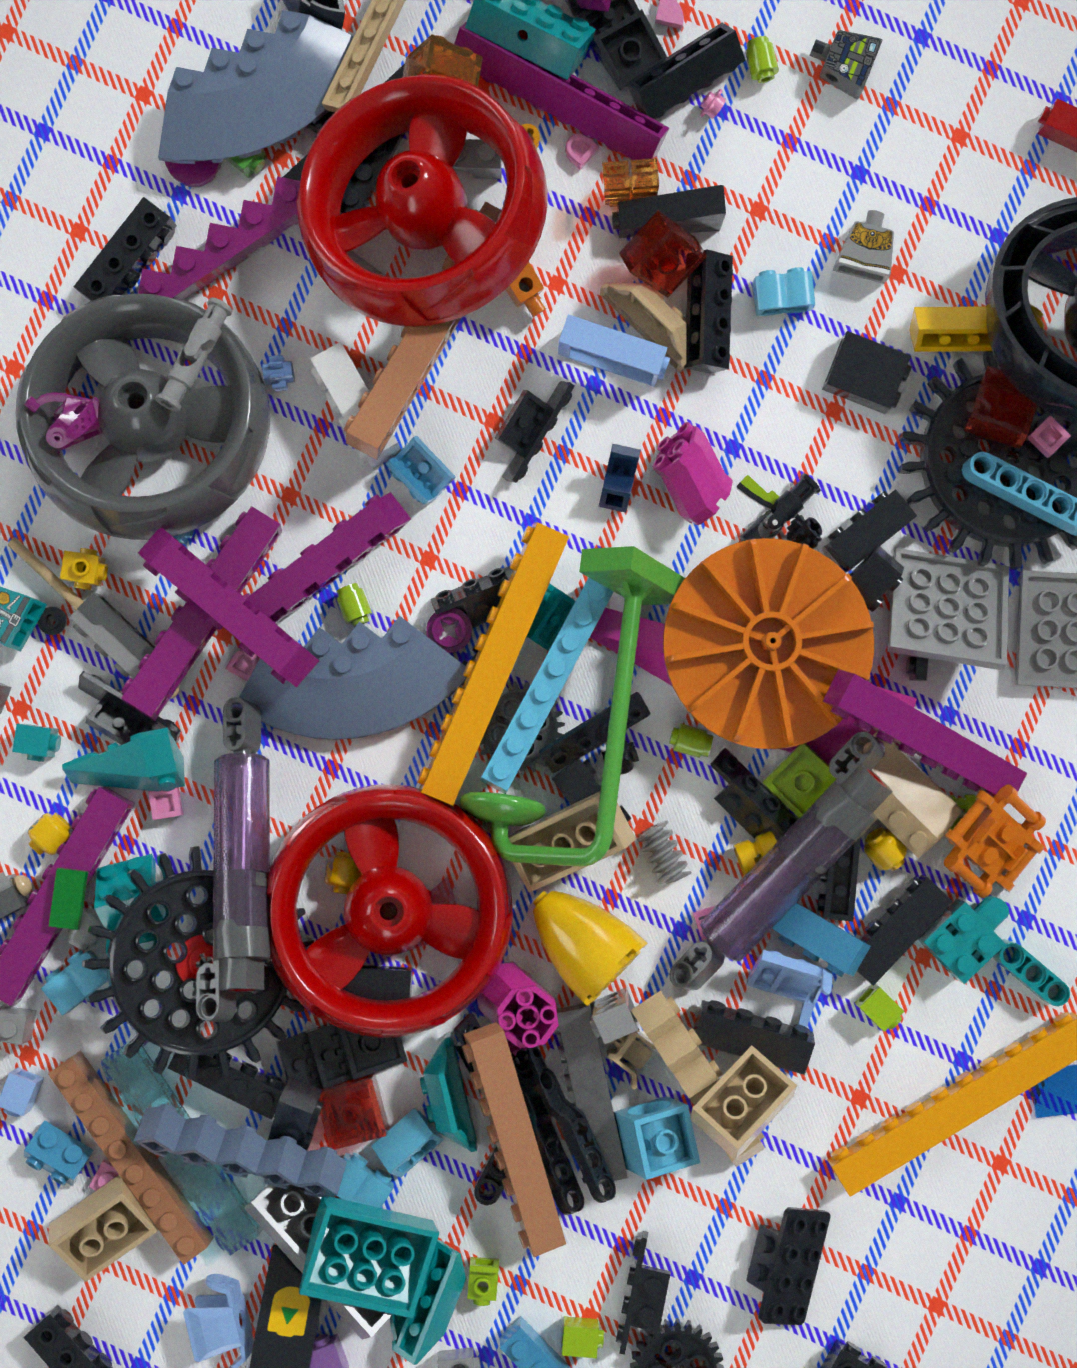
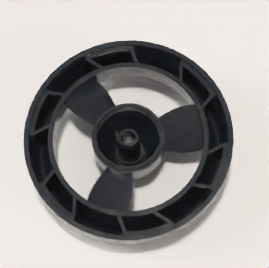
[985,197,1077,424]

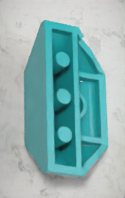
[420,1032,478,1152]
[390,1240,466,1365]

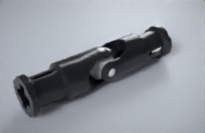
[739,473,821,542]

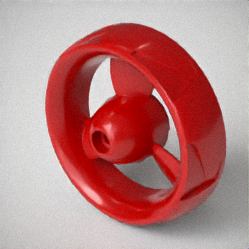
[296,74,548,327]
[265,784,513,1038]

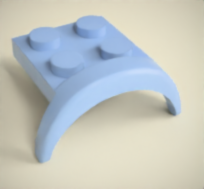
[746,950,833,1027]

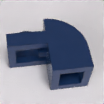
[598,444,641,513]

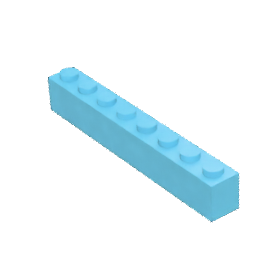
[480,577,614,794]

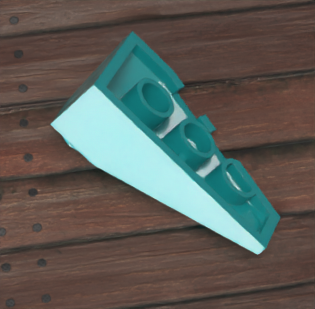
[62,727,185,792]

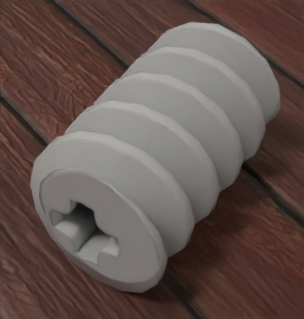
[637,820,692,884]

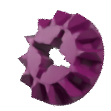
[426,608,472,653]

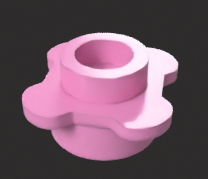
[700,89,726,119]

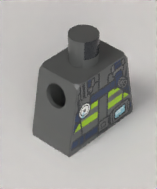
[809,30,883,100]

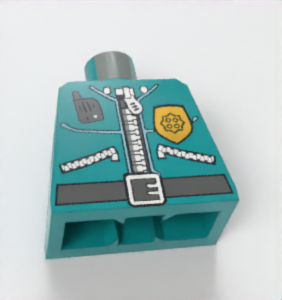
[0,586,47,652]

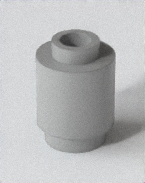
[66,905,104,950]

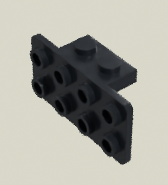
[746,1207,831,1325]

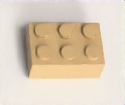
[690,1045,797,1160]
[48,1175,158,1282]

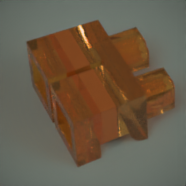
[602,158,659,207]

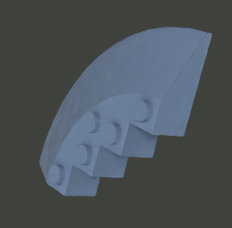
[158,10,354,164]
[239,616,467,740]

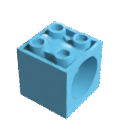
[614,1096,700,1180]

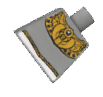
[832,210,894,284]

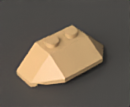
[600,283,686,373]

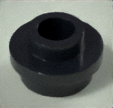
[37,606,67,635]

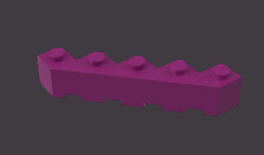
[138,176,300,300]
[243,492,411,624]
[138,527,319,688]

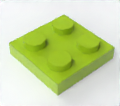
[762,743,836,821]

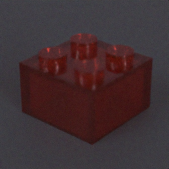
[619,210,707,298]
[964,366,1037,449]
[319,1073,390,1150]

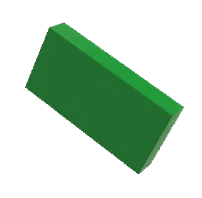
[49,867,88,930]

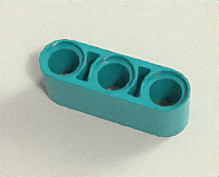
[993,939,1070,1007]

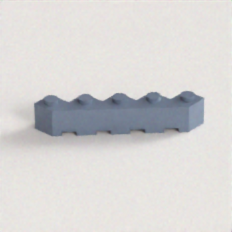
[134,1104,347,1197]

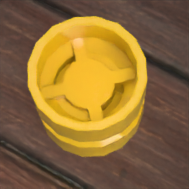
[733,831,784,880]

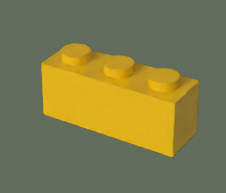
[909,306,993,352]

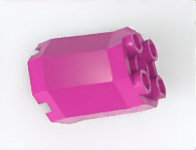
[652,422,733,526]
[477,961,559,1048]

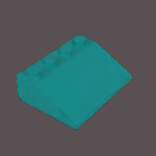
[299,1196,439,1318]

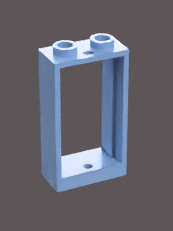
[558,314,670,387]

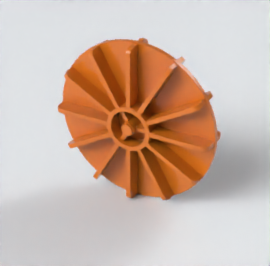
[663,538,874,749]

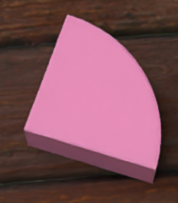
[655,0,684,30]

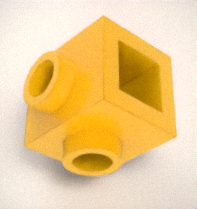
[60,548,108,590]

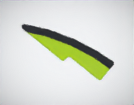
[737,475,800,518]

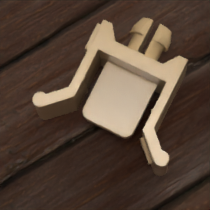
[606,1028,656,1090]

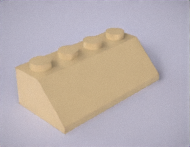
[845,732,962,858]

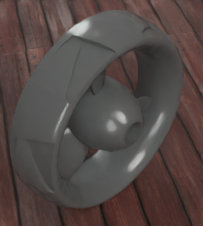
[15,294,270,540]

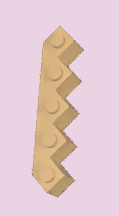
[631,990,765,1167]

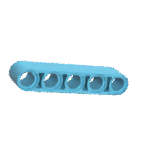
[962,452,1077,536]

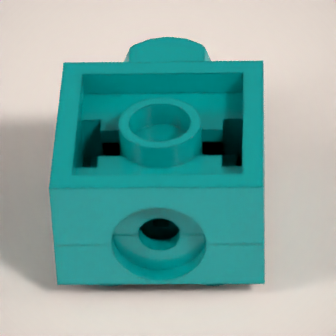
[917,896,1009,984]

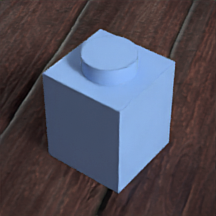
[0,1067,44,1117]

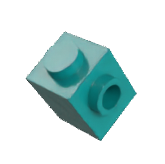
[12,723,61,762]

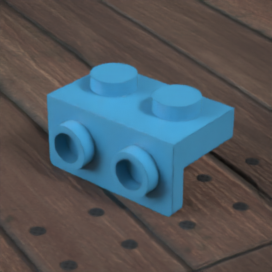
[385,436,456,505]
[24,1120,94,1186]

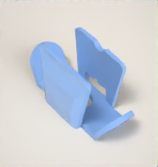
[183,1274,254,1368]

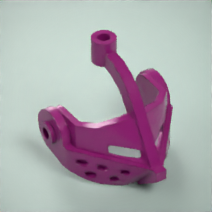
[24,392,99,448]

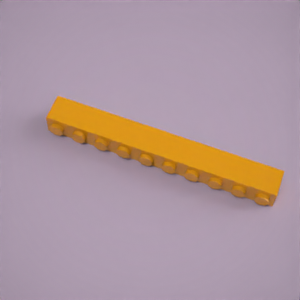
[417,522,570,805]
[827,1012,1077,1197]

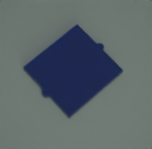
[1029,1064,1077,1118]

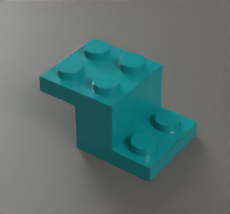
[94,854,166,955]

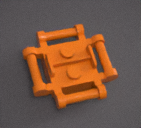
[944,784,1046,898]

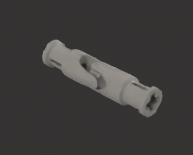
[155,297,233,412]

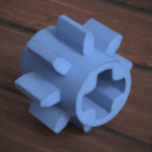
[262,355,295,392]

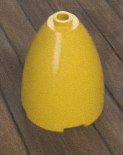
[533,890,648,1007]

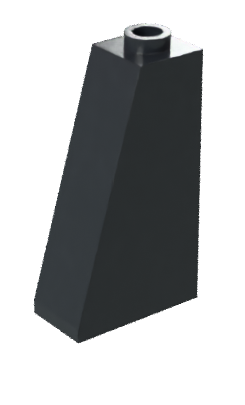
[612,185,726,238]

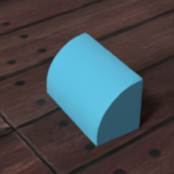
[371,1108,444,1178]

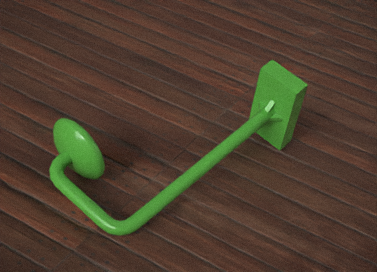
[460,546,685,867]

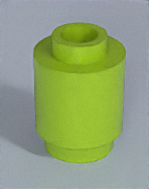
[745,36,779,83]
[336,583,373,627]
[669,723,713,758]

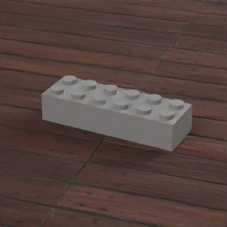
[244,1184,392,1340]

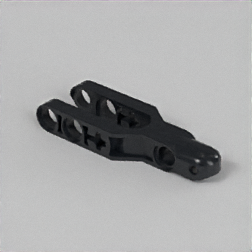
[511,1046,616,1215]

